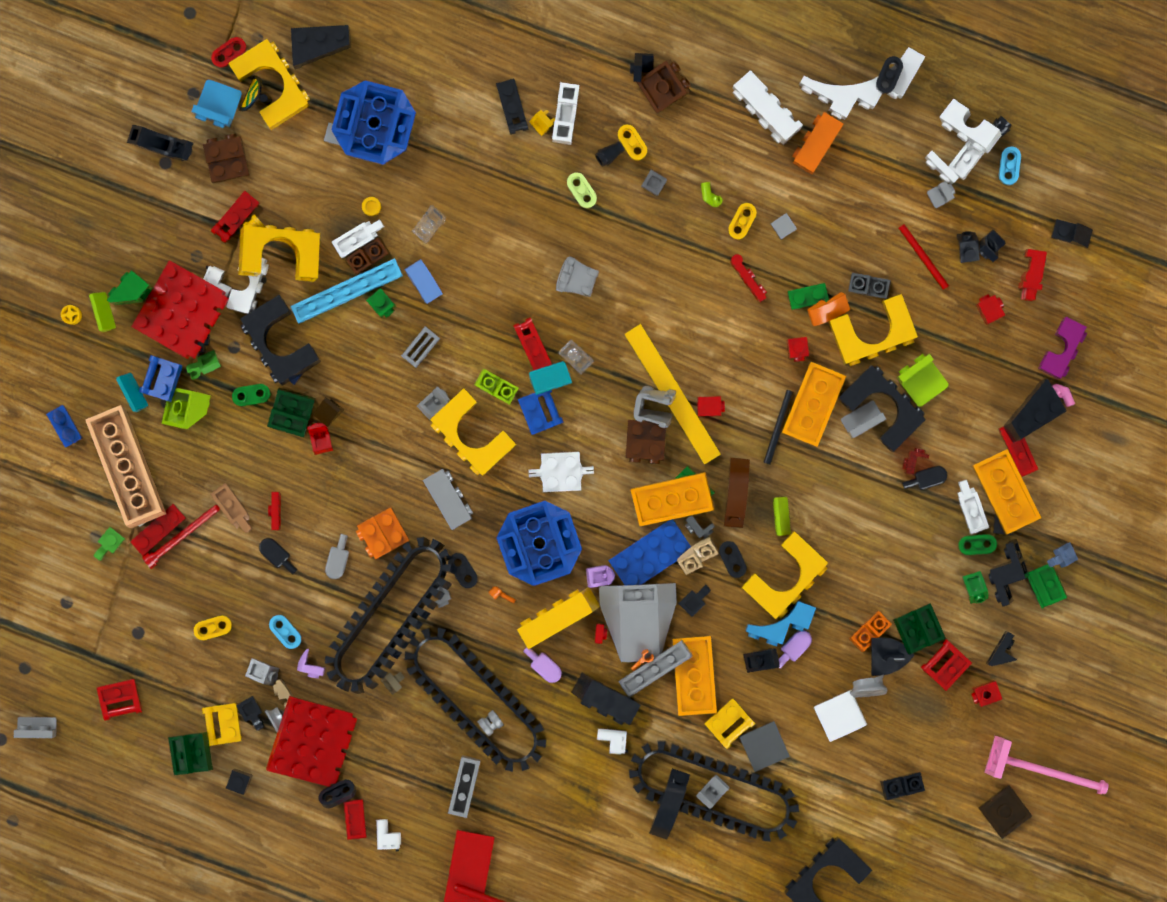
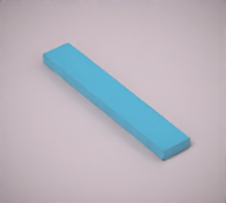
[291,258,403,324]

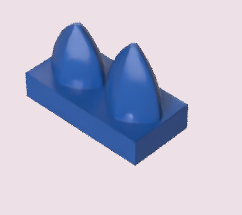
[46,405,83,448]

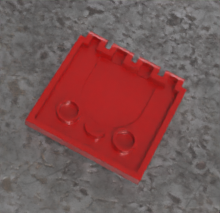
[131,260,229,359]
[266,696,358,787]

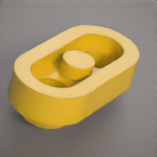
[618,125,647,161]
[728,203,757,240]
[194,615,232,640]

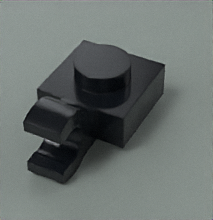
[678,584,711,617]
[236,696,265,731]

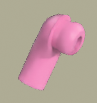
[1052,384,1075,407]

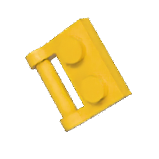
[704,698,756,749]
[202,703,242,746]

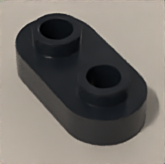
[876,56,903,94]
[719,541,747,578]
[448,553,478,588]
[318,779,356,809]

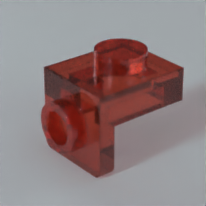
[902,448,929,475]

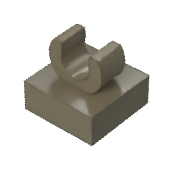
[381,672,405,695]

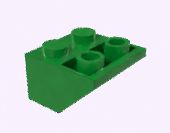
[107,270,154,305]

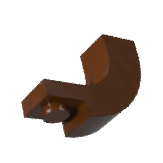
[724,458,750,528]

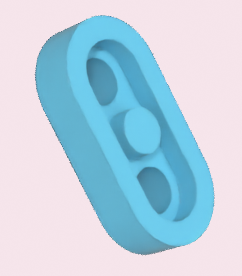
[999,147,1021,185]
[269,615,302,649]

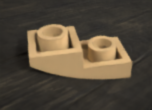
[677,536,719,575]
[273,679,293,707]

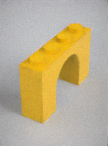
[228,39,310,130]
[238,223,320,282]
[828,294,918,367]
[430,388,516,476]
[741,531,828,619]

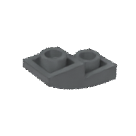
[848,273,891,299]

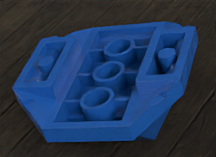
[331,80,416,165]
[496,501,582,586]

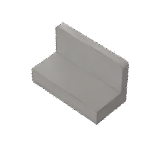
[841,401,886,439]

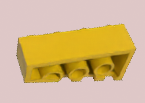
[517,587,600,649]

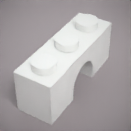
[552,82,579,145]
[940,99,1002,154]
[226,258,269,314]

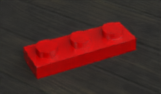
[130,504,186,556]

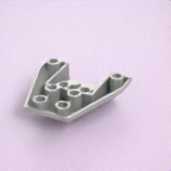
[599,583,676,662]

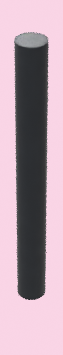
[763,390,794,465]

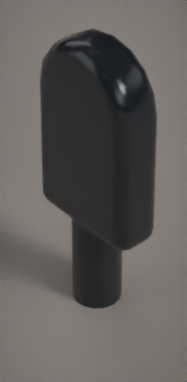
[902,466,948,490]
[259,538,298,575]

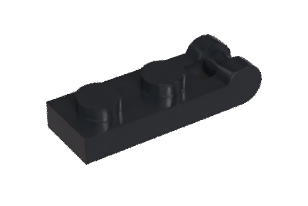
[496,78,529,135]

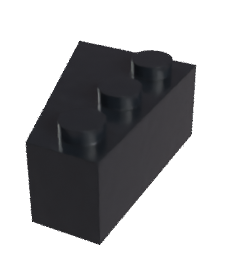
[291,25,351,70]
[1003,378,1067,443]
[571,672,641,725]

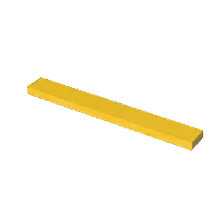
[624,324,721,465]

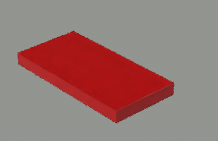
[444,830,495,902]

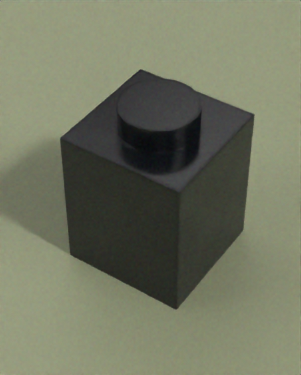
[226,768,253,795]

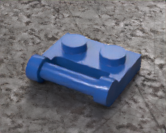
[139,355,183,402]
[518,390,564,435]

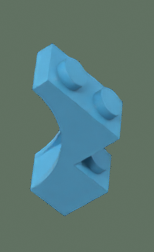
[745,601,816,647]

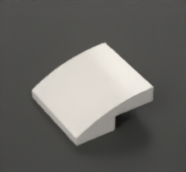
[814,690,867,742]

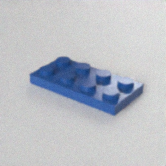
[608,519,691,585]

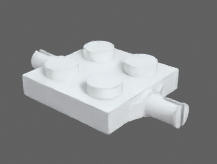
[528,452,594,492]

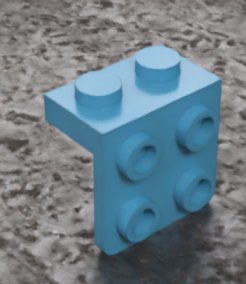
[191,80,242,128]

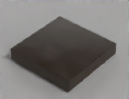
[978,785,1032,839]

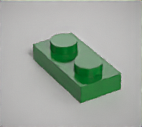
[787,283,829,310]

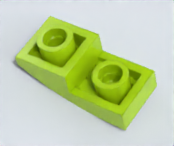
[474,369,519,405]

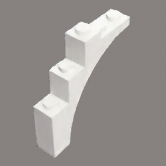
[799,47,925,120]

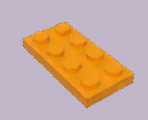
[782,362,846,447]
[972,449,1041,535]
[630,472,714,526]
[672,636,717,716]

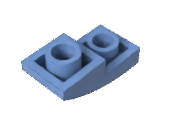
[404,259,443,304]

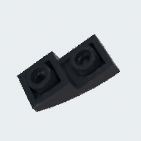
[880,772,925,800]

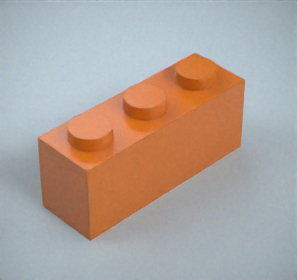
[792,112,843,175]

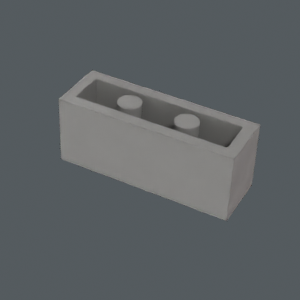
[423,469,473,530]
[448,755,481,818]

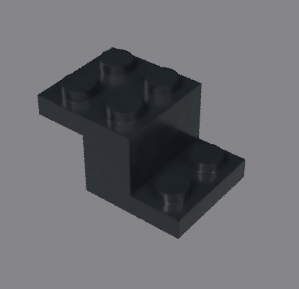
[988,539,1029,607]

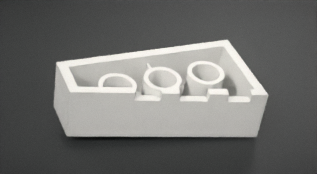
[732,70,803,145]

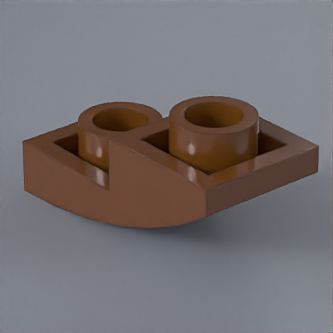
[346,237,390,275]

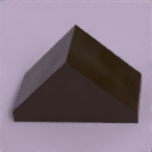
[313,397,344,427]

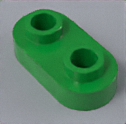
[232,384,271,406]
[958,534,997,555]

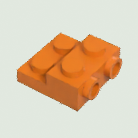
[356,507,410,559]

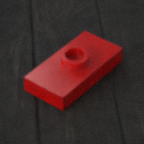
[268,492,281,530]
[344,799,367,840]

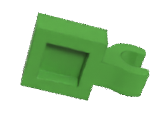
[186,350,221,380]
[93,527,125,561]

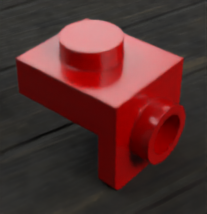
[307,423,333,455]

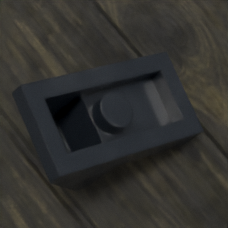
[1051,219,1093,248]
[986,631,1017,666]
[743,648,780,673]

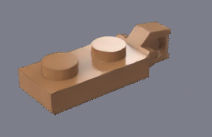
[210,483,253,533]

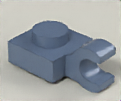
[1047,542,1078,568]

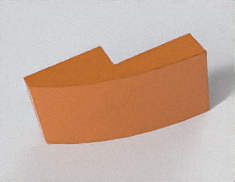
[807,292,850,326]
[849,611,892,652]

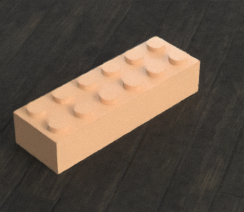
[86,405,166,528]

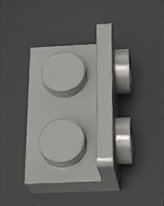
[14,717,57,738]

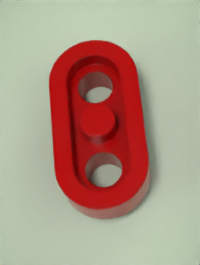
[211,37,247,68]

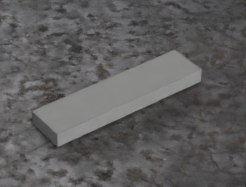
[618,640,693,697]

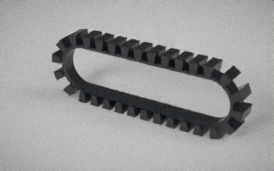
[325,537,456,694]
[404,627,546,772]
[629,740,799,842]

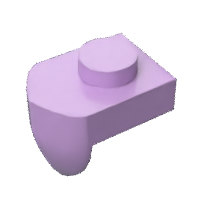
[586,565,615,588]
[297,649,325,679]

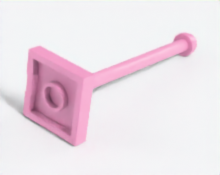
[984,736,1109,794]

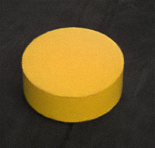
[362,197,381,217]

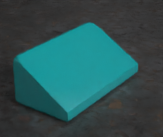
[529,361,572,395]
[116,373,148,412]

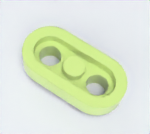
[567,173,597,208]

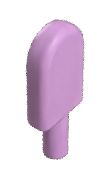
[779,630,812,668]
[523,647,562,683]

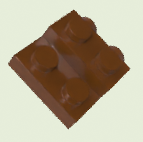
[637,59,691,114]
[203,134,250,183]
[625,420,666,464]

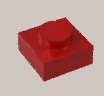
[595,623,607,644]

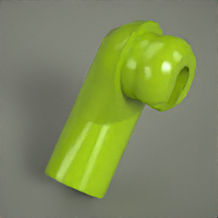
[701,182,723,207]

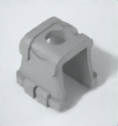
[556,256,599,297]
[634,386,676,428]

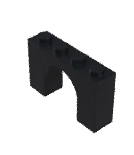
[240,295,321,386]
[837,365,926,452]
[784,836,872,902]

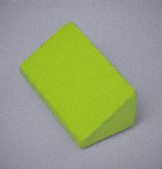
[89,292,116,332]
[773,497,791,536]

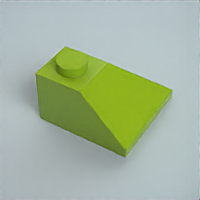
[161,388,211,429]

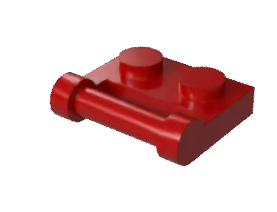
[920,639,972,691]
[96,679,142,721]

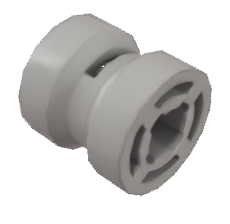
[477,710,504,737]

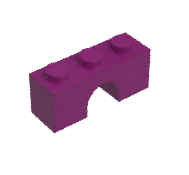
[1038,317,1087,379]

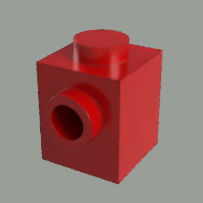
[976,294,1005,325]
[786,337,809,362]
[971,680,1002,707]

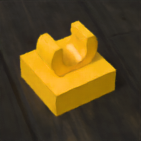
[529,110,555,136]

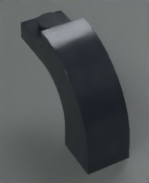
[127,125,193,161]
[649,768,690,840]

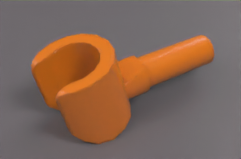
[489,586,516,604]
[631,649,654,671]

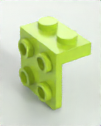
[896,354,948,407]

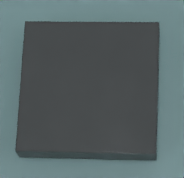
[739,721,790,772]

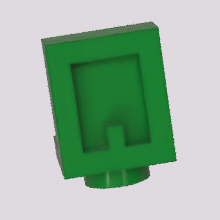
[366,288,395,318]
[962,571,989,604]

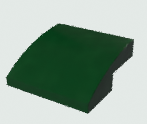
[267,388,316,438]
[893,603,946,655]
[168,732,213,775]

